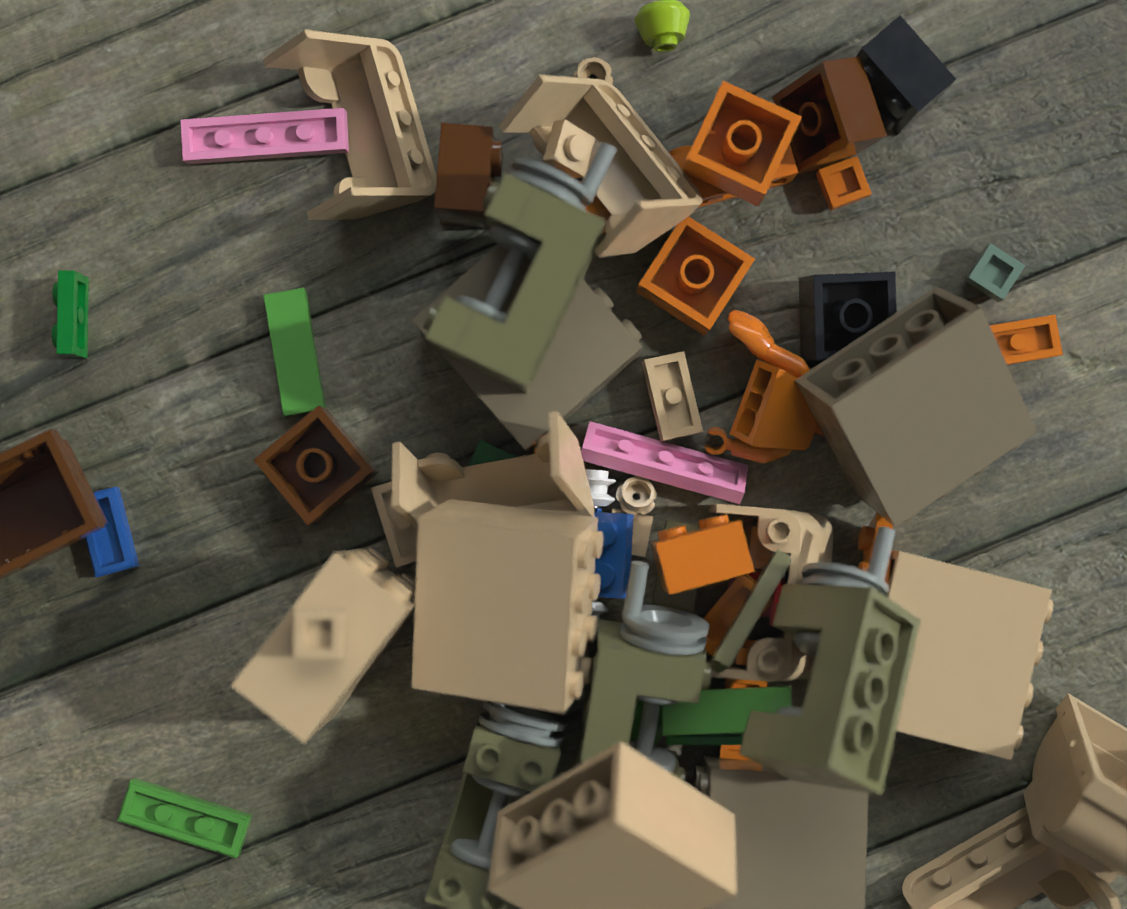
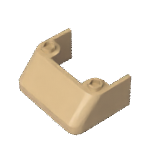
[263,30,437,220]
[499,75,703,257]
[392,411,595,530]
[706,504,834,682]
[902,807,1121,909]

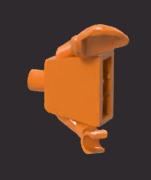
[704,310,824,463]

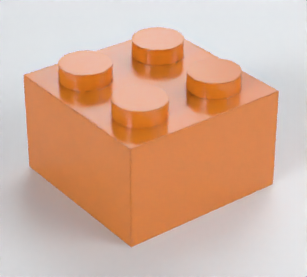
[682,81,802,206]
[636,217,755,336]
[650,514,755,595]

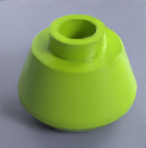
[634,0,690,52]

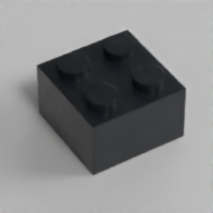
[856,15,956,135]
[798,271,897,360]

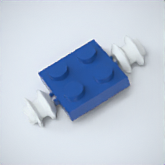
[585,470,634,619]

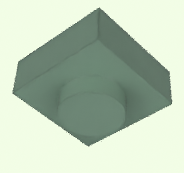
[964,243,1026,302]

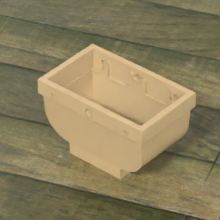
[1023,693,1127,884]

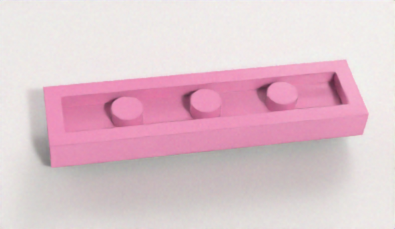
[180,108,349,164]
[581,421,748,504]

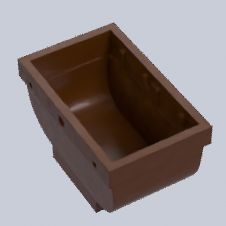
[0,429,108,580]

